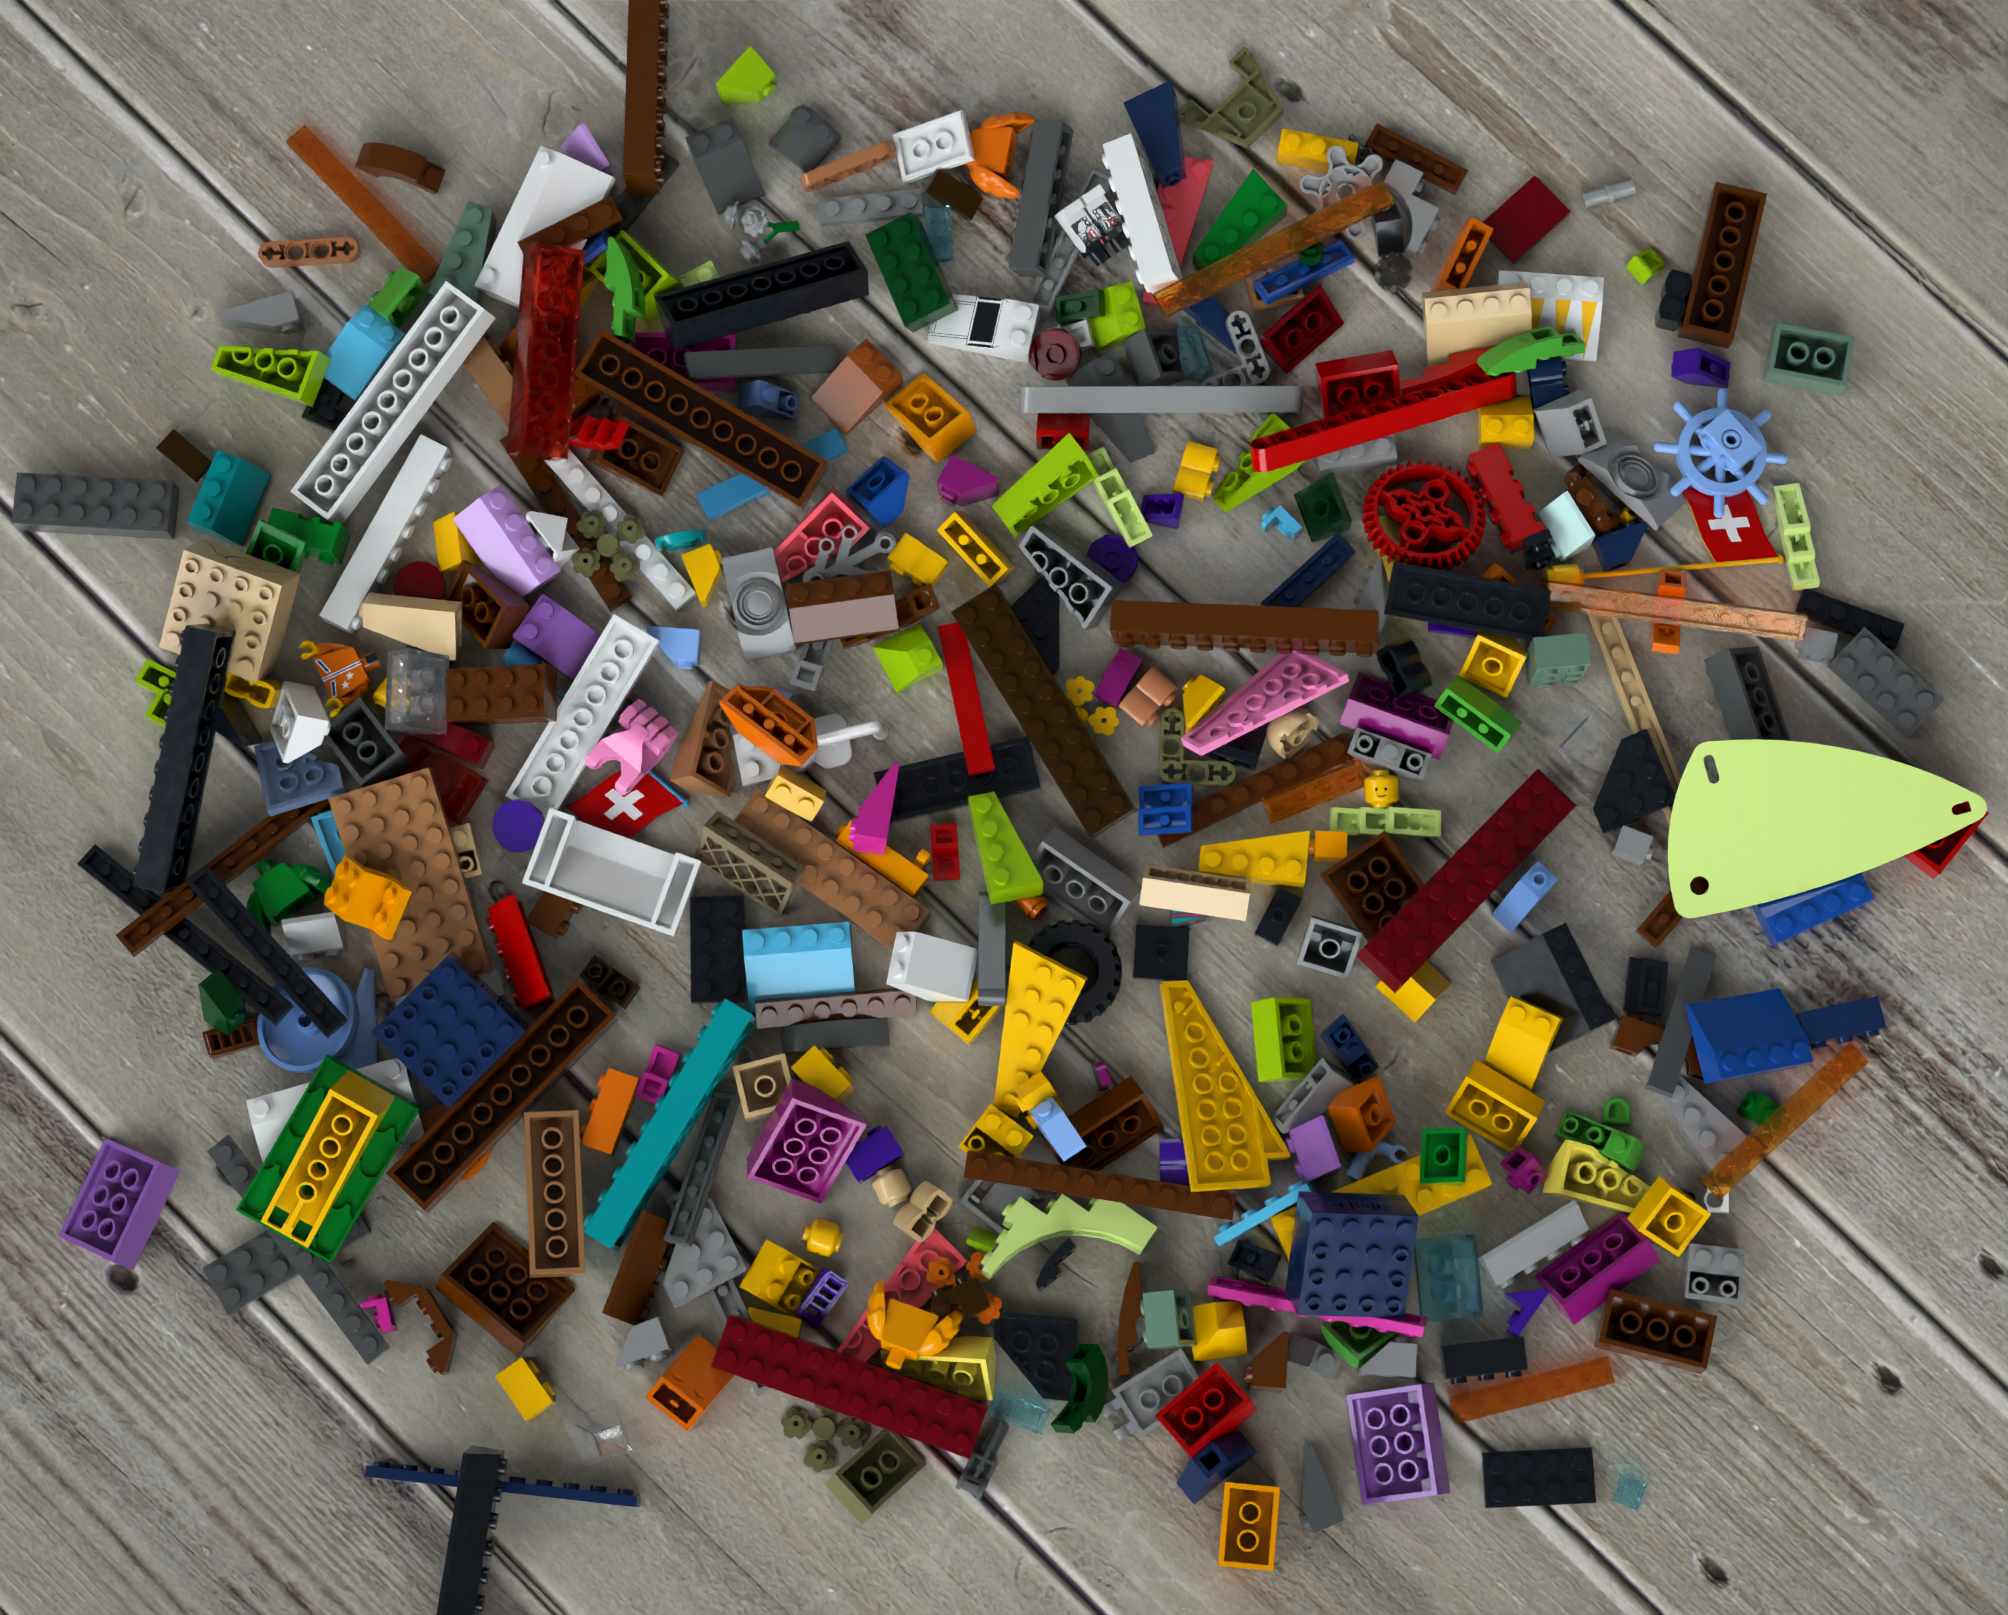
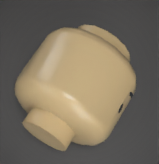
[872,1165,912,1208]

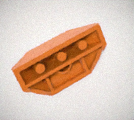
[719,684,819,766]

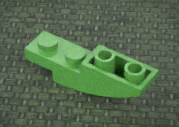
[604,237,645,344]
[1477,326,1586,376]

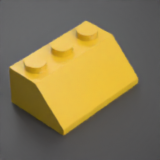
[1444,1060,1546,1153]

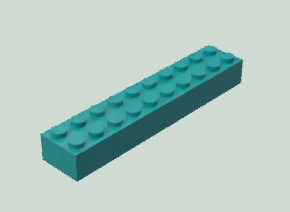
[583,999,756,1253]

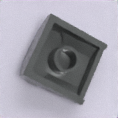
[769,105,841,173]

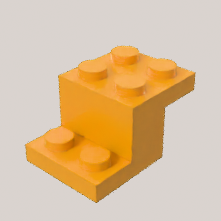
[323,855,412,941]

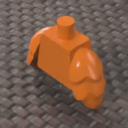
[966,111,1035,199]

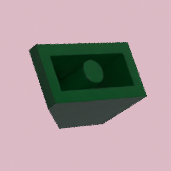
[198,969,246,1035]

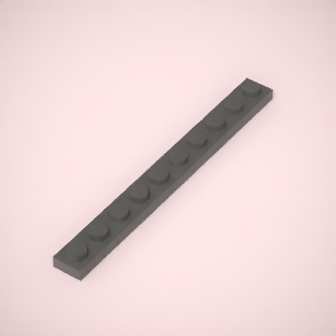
[207,1135,391,1365]

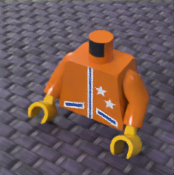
[298,640,381,718]

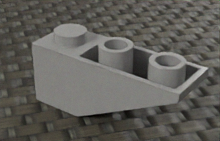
[1353,560,1386,636]

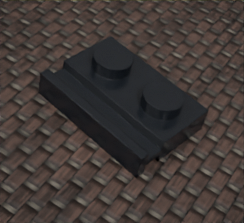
[1623,957,1669,1016]

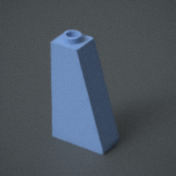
[1491,861,1558,933]

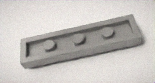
[818,189,923,227]

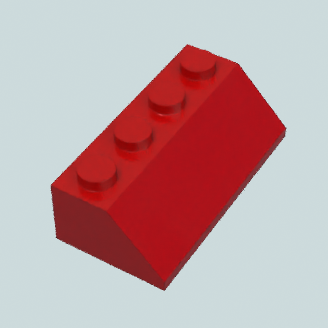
[486,894,556,1012]

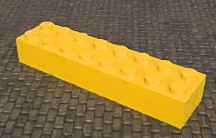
[1269,1134,1492,1266]

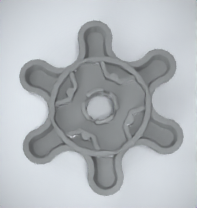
[1299,145,1392,240]

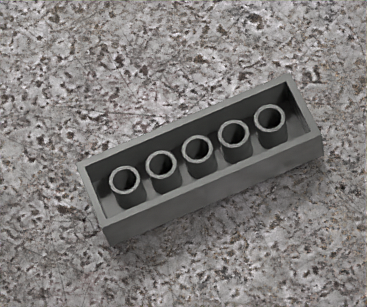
[12,472,180,540]

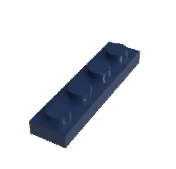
[1261,533,1356,607]

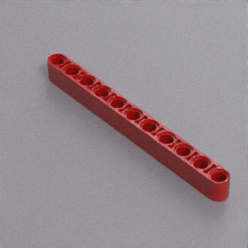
[1250,371,1517,472]

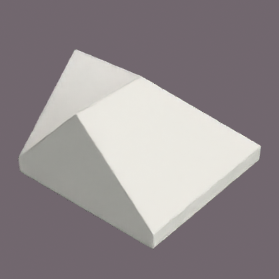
[525,511,580,568]

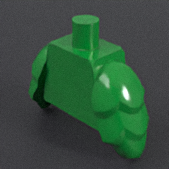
[246,859,332,936]

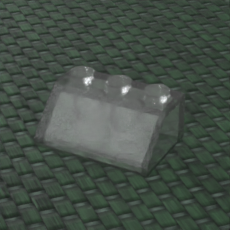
[385,648,449,734]

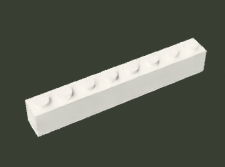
[319,434,452,635]

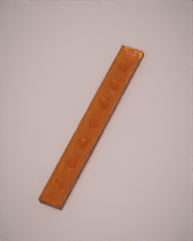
[286,125,440,285]

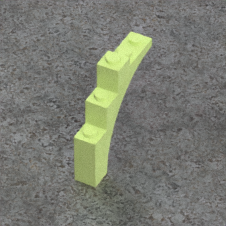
[980,1194,1158,1280]

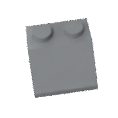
[281,912,348,962]
[1357,1337,1417,1379]

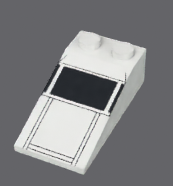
[927,294,1040,363]

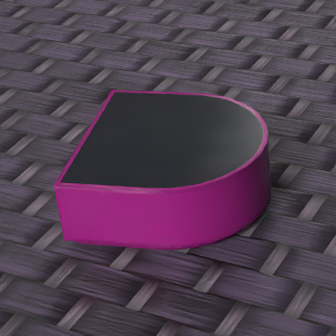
[1092,1061,1112,1092]

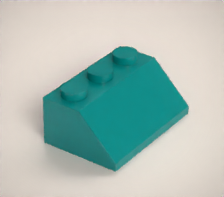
[187,450,271,546]

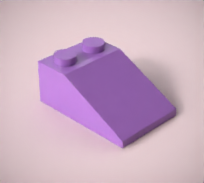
[512,594,601,681]
[1285,1115,1341,1184]

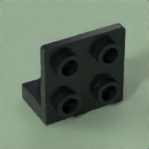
[1204,722,1269,771]

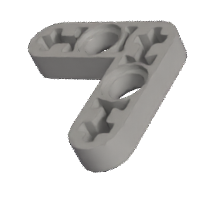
[1198,310,1270,386]

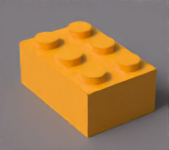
[1217,1482,1280,1571]

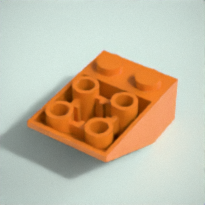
[645,1334,735,1432]

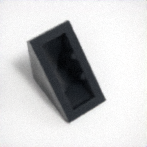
[1370,203,1404,257]

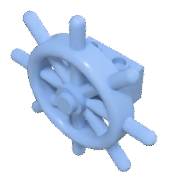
[1653,388,1788,518]

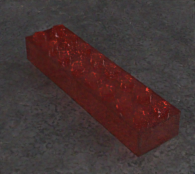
[507,242,585,461]

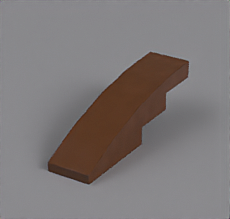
[1117,1262,1145,1376]

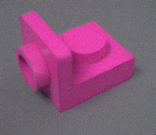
[360,1294,397,1333]

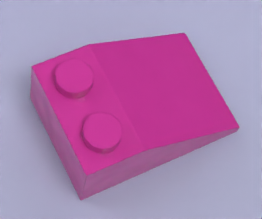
[849,763,899,855]

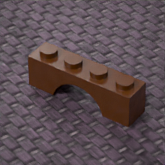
[1609,1013,1713,1084]

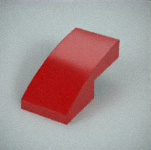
[930,823,960,881]

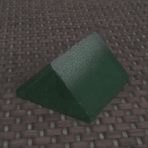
[1294,473,1352,542]

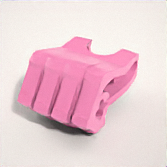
[585,699,679,795]

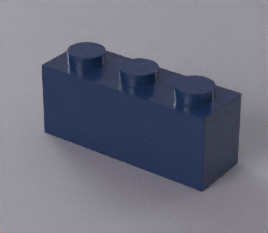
[1795,996,1886,1050]

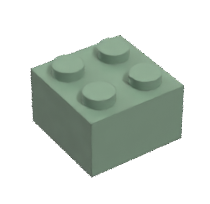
[1140,1290,1196,1349]

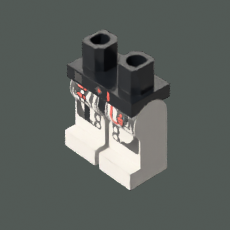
[1054,184,1130,266]

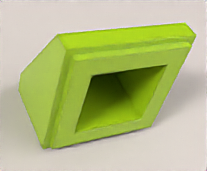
[1626,246,1666,285]
[966,1227,998,1253]

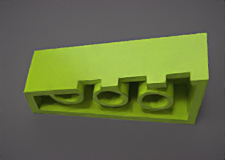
[210,345,331,407]
[992,433,1099,538]

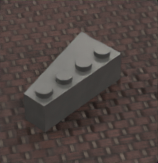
[1018,523,1124,630]

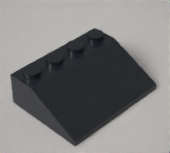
[1490,923,1614,1053]

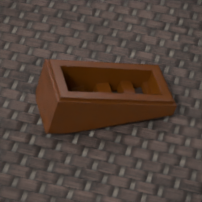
[202,1018,260,1059]

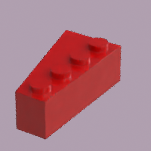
[1466,442,1545,554]

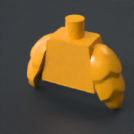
[866,1281,964,1369]

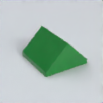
[1420,1127,1468,1186]

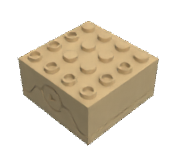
[159,539,301,683]

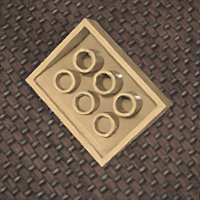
[1421,282,1532,367]

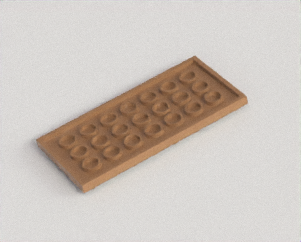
[328,767,493,1003]

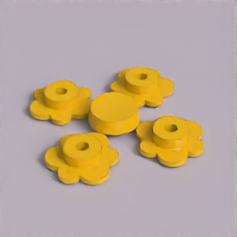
[1066,676,1119,736]

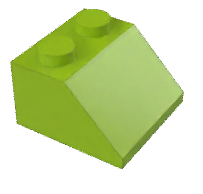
[1087,281,1146,352]

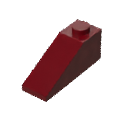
[412,713,495,770]

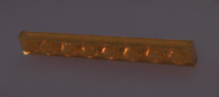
[1700,1042,1869,1200]

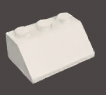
[269,681,331,763]

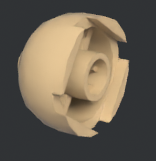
[1266,706,1319,759]

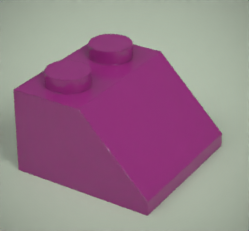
[937,455,1000,507]

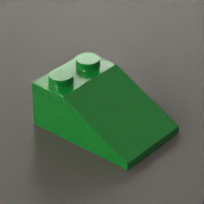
[245,519,307,573]

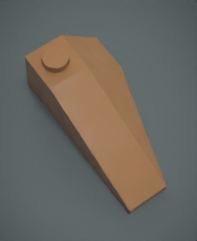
[670,681,735,798]

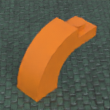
[1650,568,1687,654]

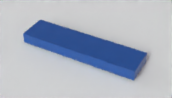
[1253,239,1355,305]

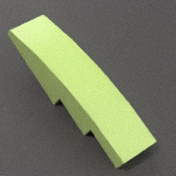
[1087,446,1153,548]
[1773,483,1820,591]
[1329,807,1441,838]

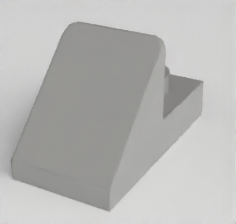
[1287,1334,1342,1380]

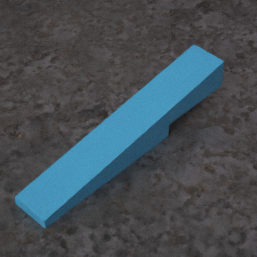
[696,428,849,522]

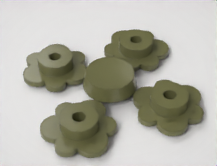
[571,510,646,582]
[781,1404,868,1473]

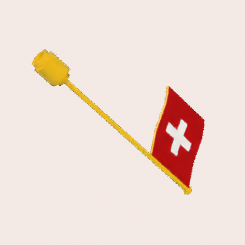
[1544,488,1784,592]

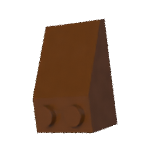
[587,413,685,497]
[444,560,530,649]

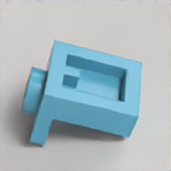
[1261,505,1302,540]

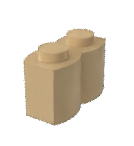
[893,1181,953,1243]

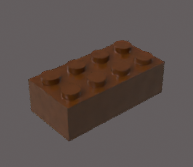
[446,664,558,726]

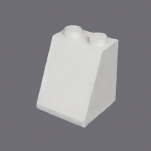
[886,932,978,1002]

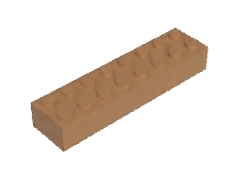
[734,788,932,953]

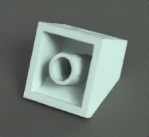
[1536,491,1595,563]

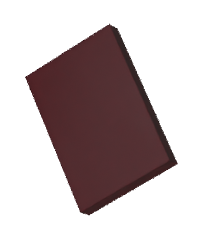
[1482,175,1571,265]

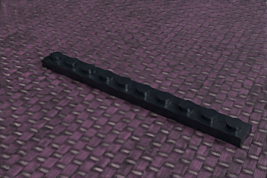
[77,844,294,1026]

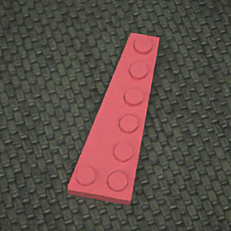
[1143,157,1213,308]
[837,1227,968,1361]

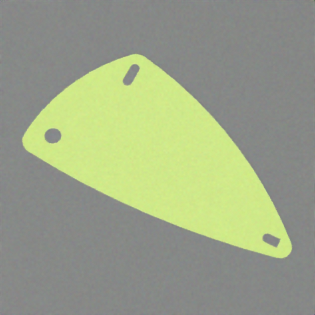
[1668,739,1987,918]

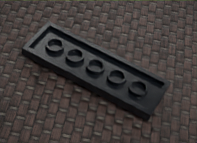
[1384,561,1552,641]
[873,736,1041,824]

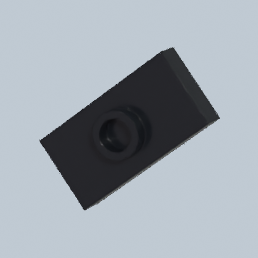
[1254,887,1302,947]

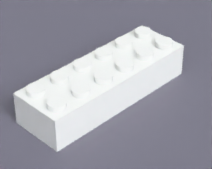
[1102,133,1186,300]

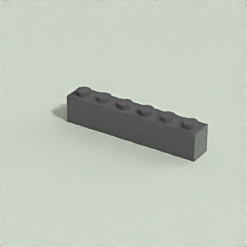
[1008,121,1074,277]

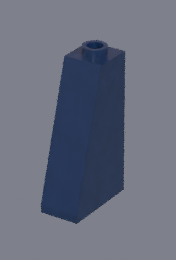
[1123,80,1186,188]

